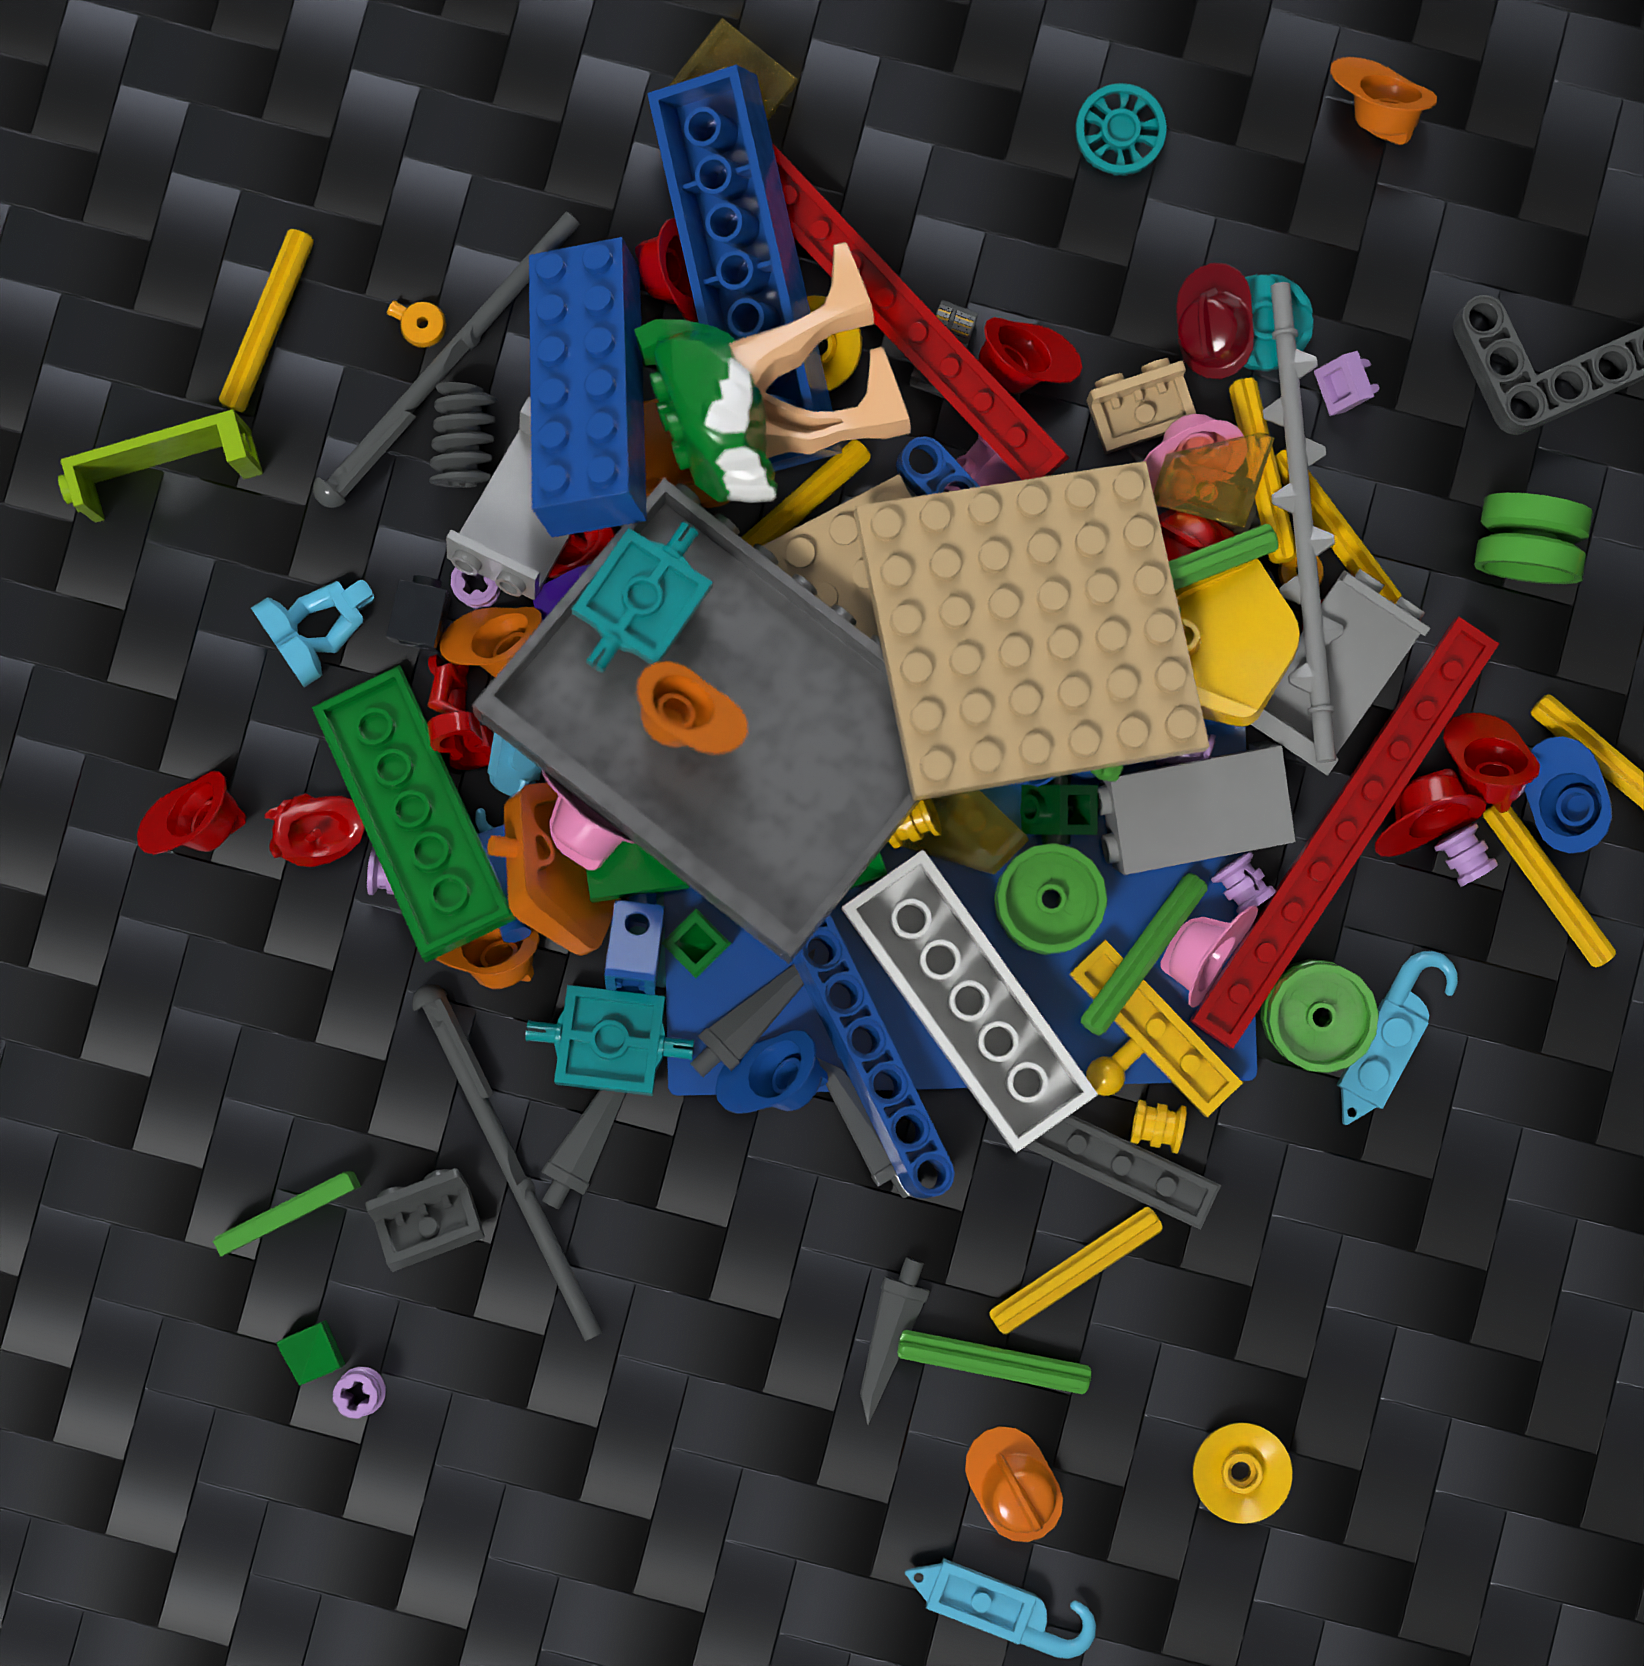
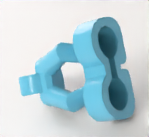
[251,580,375,687]

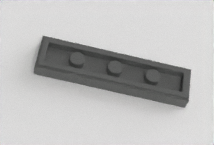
[1025,1114,1221,1230]

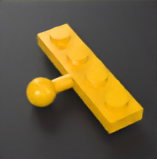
[1069,940,1243,1117]

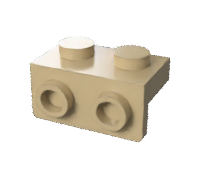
[1087,358,1196,454]

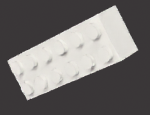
[841,849,1098,1153]

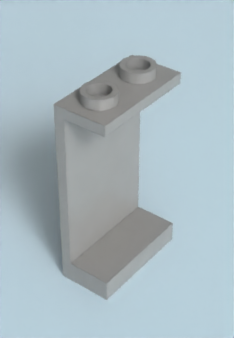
[446,397,572,601]
[1251,569,1430,776]
[1098,740,1295,875]

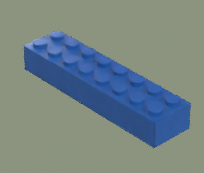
[647,64,842,472]

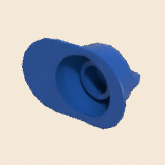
[1525,736,1612,854]
[715,1030,828,1114]

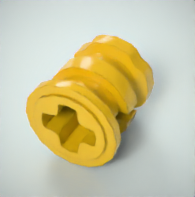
[889,798,942,849]
[1130,1100,1187,1154]

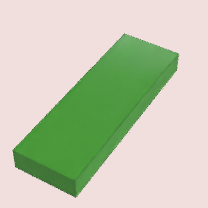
[213,1171,361,1257]

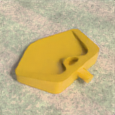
[1175,559,1300,726]

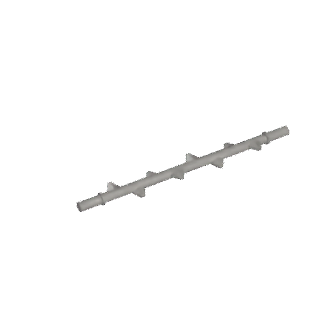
[1263,282,1344,763]

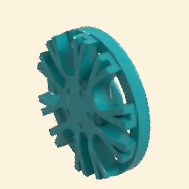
[1076,83,1166,176]

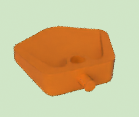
[487,783,621,956]

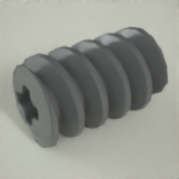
[429,382,497,488]

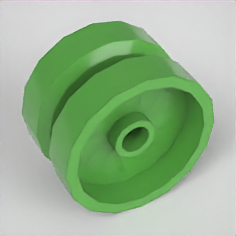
[1474,493,1593,584]
[993,843,1107,955]
[1260,959,1379,1073]

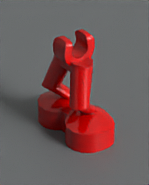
[428,654,494,770]

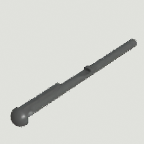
[313,212,580,508]
[412,984,602,1341]

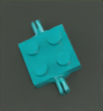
[572,522,713,673]
[526,985,695,1096]

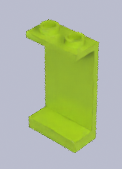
[58,409,263,523]

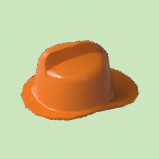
[1330,57,1437,145]
[439,607,543,677]
[637,661,748,754]
[435,927,540,989]
[965,1426,1063,1542]

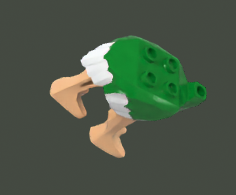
[634,242,911,503]

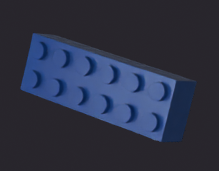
[529,237,647,538]

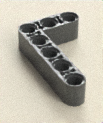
[1453,294,1644,435]

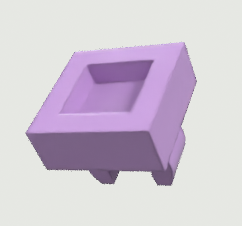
[1314,351,1379,416]

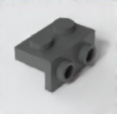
[365,1168,485,1272]

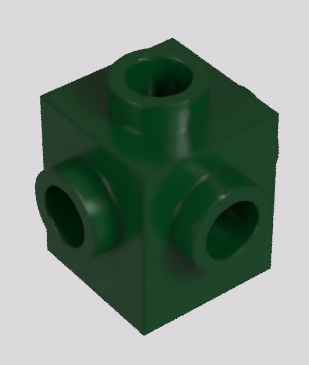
[1020,775,1098,844]

